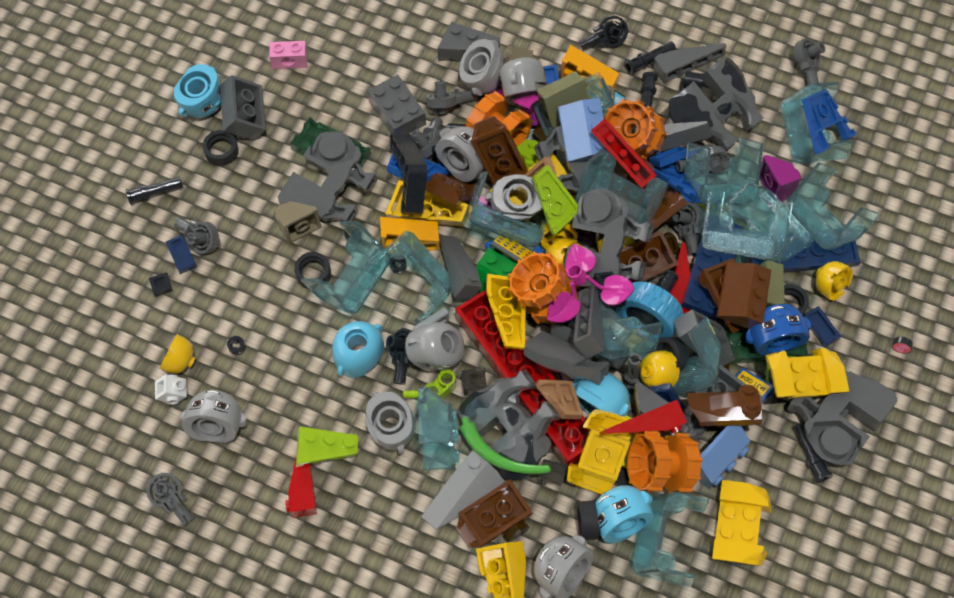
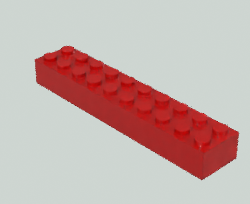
[455,290,590,469]

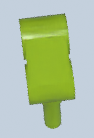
[403,369,456,406]

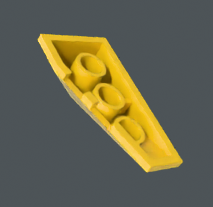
[486,274,525,350]
[476,541,526,598]

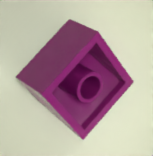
[758,155,801,205]

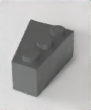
[437,22,500,62]
[674,309,735,366]

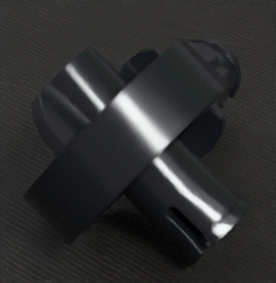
[578,15,628,51]
[386,328,412,385]

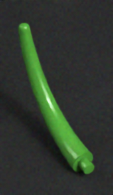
[459,417,551,474]

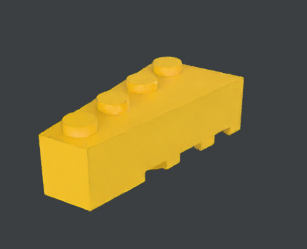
[385,180,470,227]

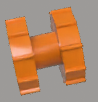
[466,91,534,146]
[605,99,668,160]
[508,251,579,325]
[625,431,703,494]

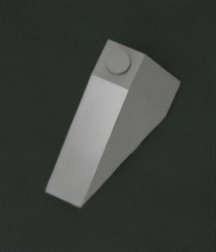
[421,450,505,530]

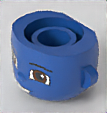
[746,304,811,355]

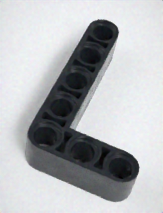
[390,133,427,215]

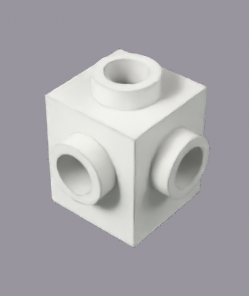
[155,374,187,405]

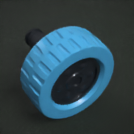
[615,270,683,342]

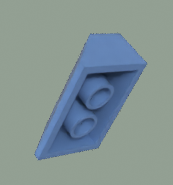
[558,98,610,162]
[698,425,750,490]

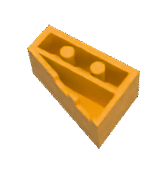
[561,44,619,97]
[380,217,440,254]

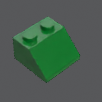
[476,248,517,293]

